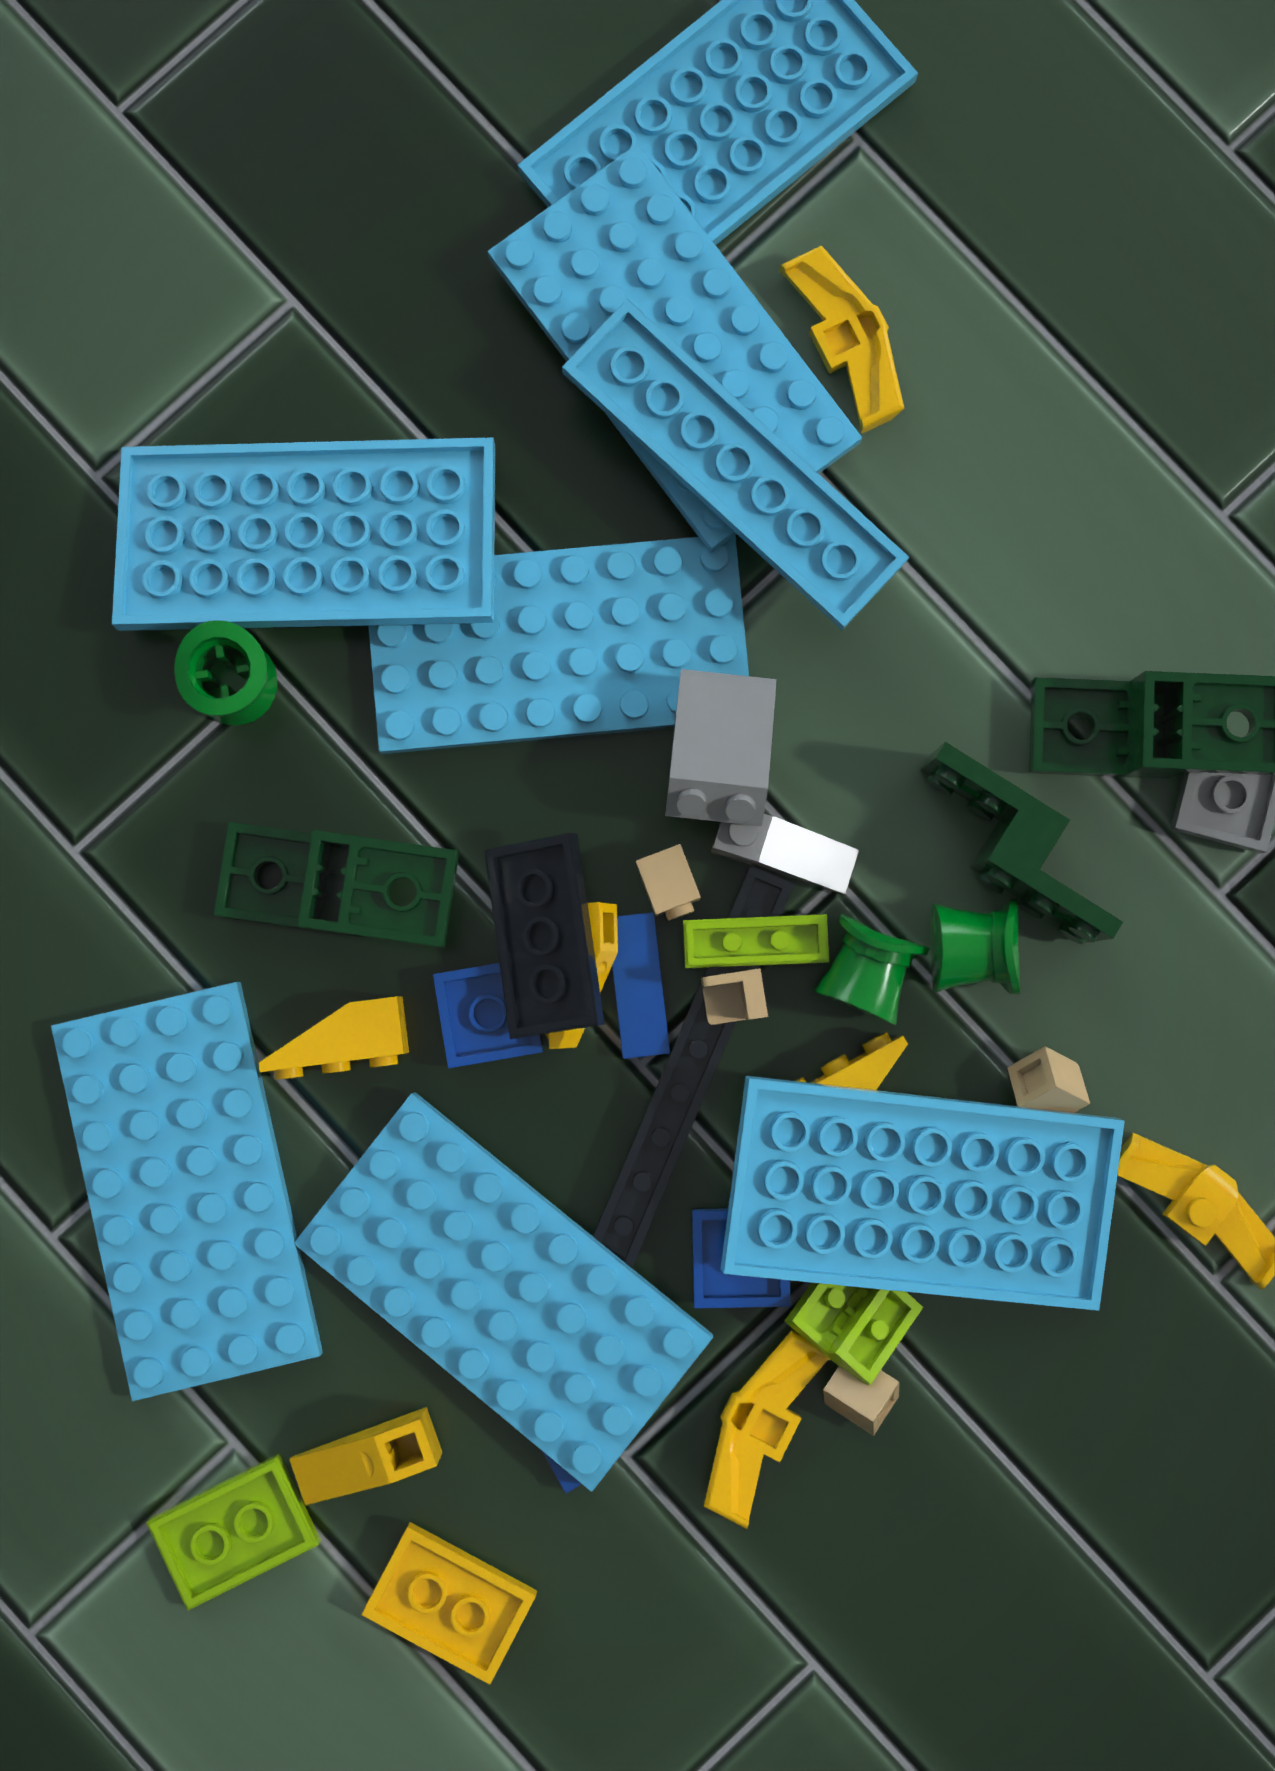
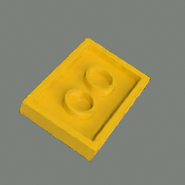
[361,1522,537,1685]

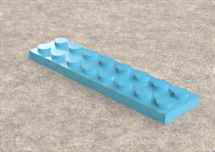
[562,299,910,630]

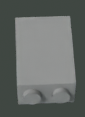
[665,669,777,826]

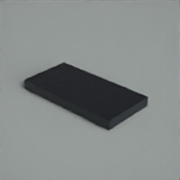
[484,833,605,1039]

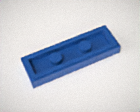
[612,912,670,1059]

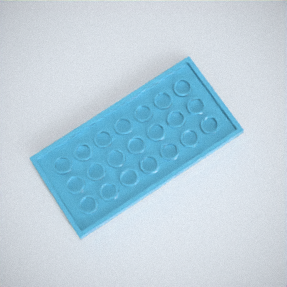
[518,0,918,245]
[487,144,862,552]
[112,437,495,631]
[368,536,749,754]
[51,982,323,1401]
[720,1076,1125,1311]
[294,1092,713,1492]

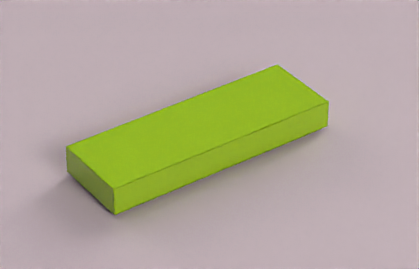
[683,914,829,969]

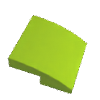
[785,1283,923,1385]

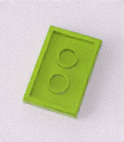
[146,1453,321,1611]

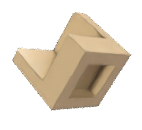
[701,968,768,1025]
[1007,1046,1090,1113]
[823,1366,899,1436]

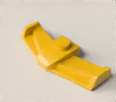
[779,245,905,434]
[1117,1133,1275,1289]
[704,1330,830,1530]

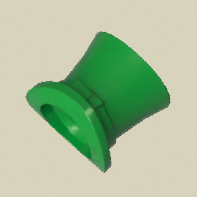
[174,620,277,725]
[931,899,1020,995]
[813,914,930,1025]

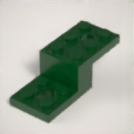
[1029,671,1275,779]
[920,742,1123,944]
[214,822,459,948]

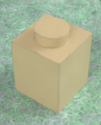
[635,844,701,921]

